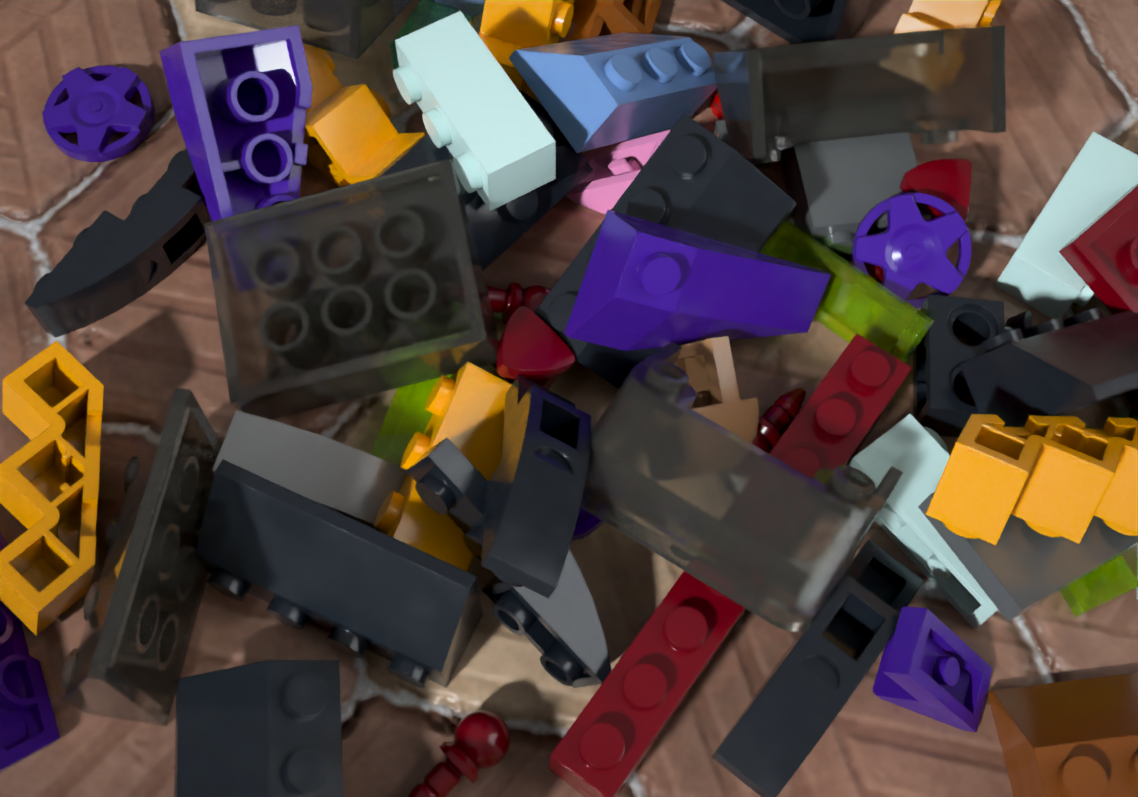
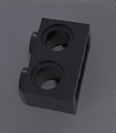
[912,294,1012,438]

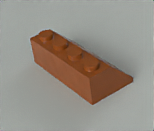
[987,672,1138,797]

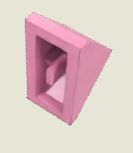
[566,130,671,215]

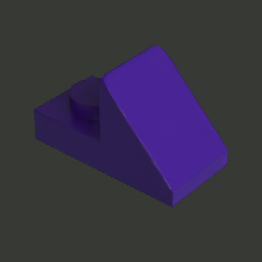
[873,606,993,733]

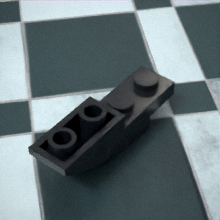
[25,148,215,338]
[481,374,591,599]
[406,437,612,688]
[712,540,924,797]

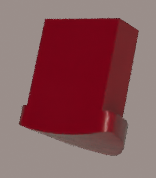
[900,159,972,222]
[488,306,575,390]

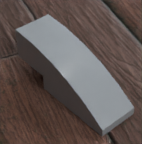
[212,410,407,532]

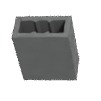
[776,97,932,260]

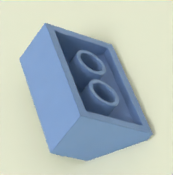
[509,32,723,153]

